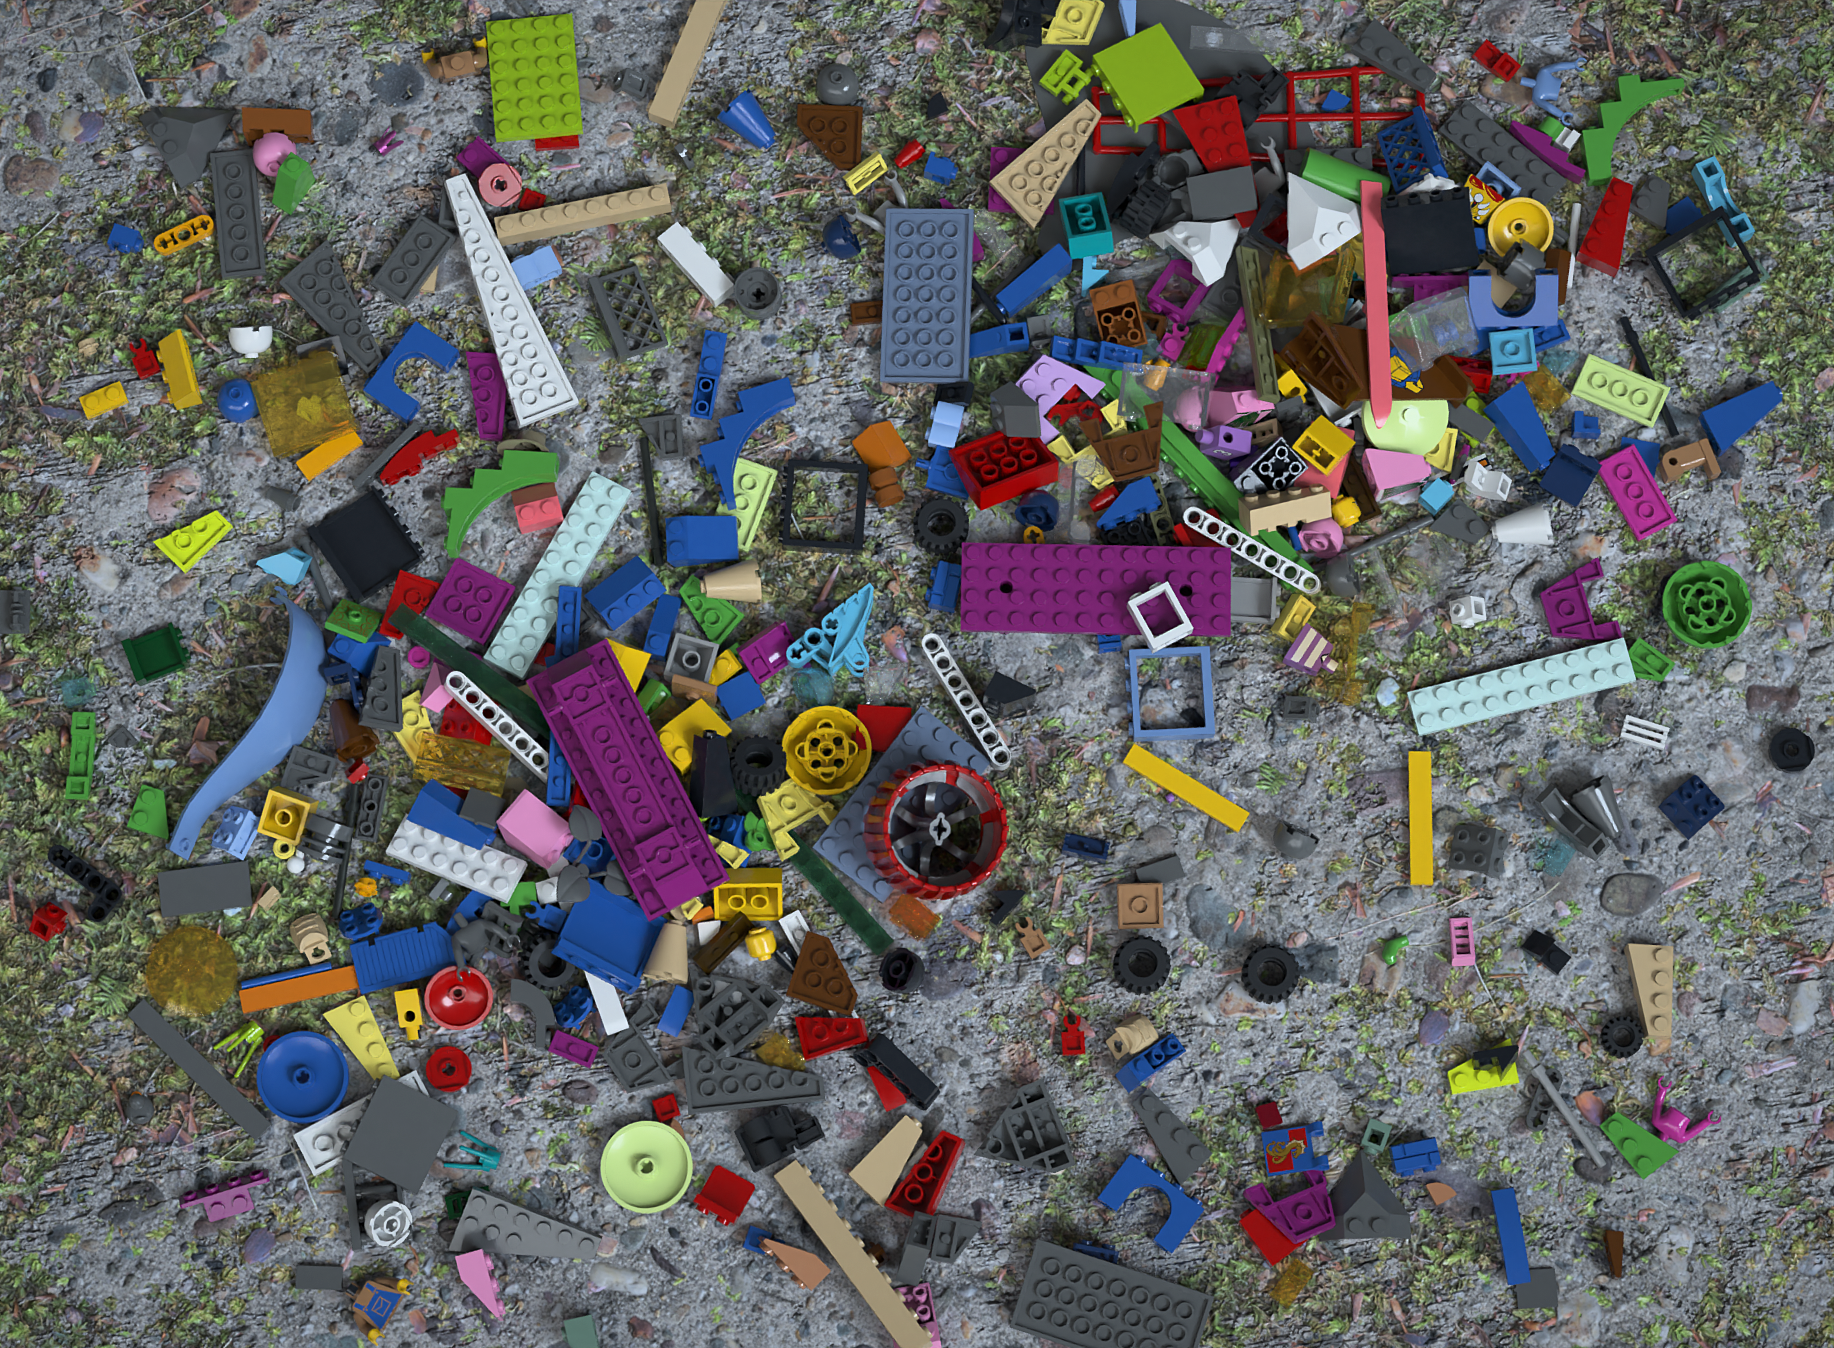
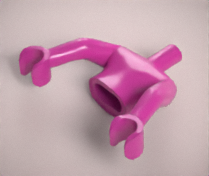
[1651,1075,1721,1143]

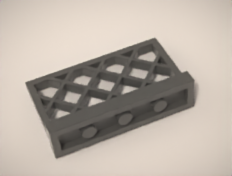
[586,266,668,364]

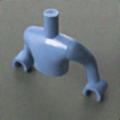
[1520,58,1587,127]

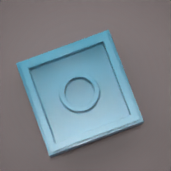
[1488,328,1537,375]

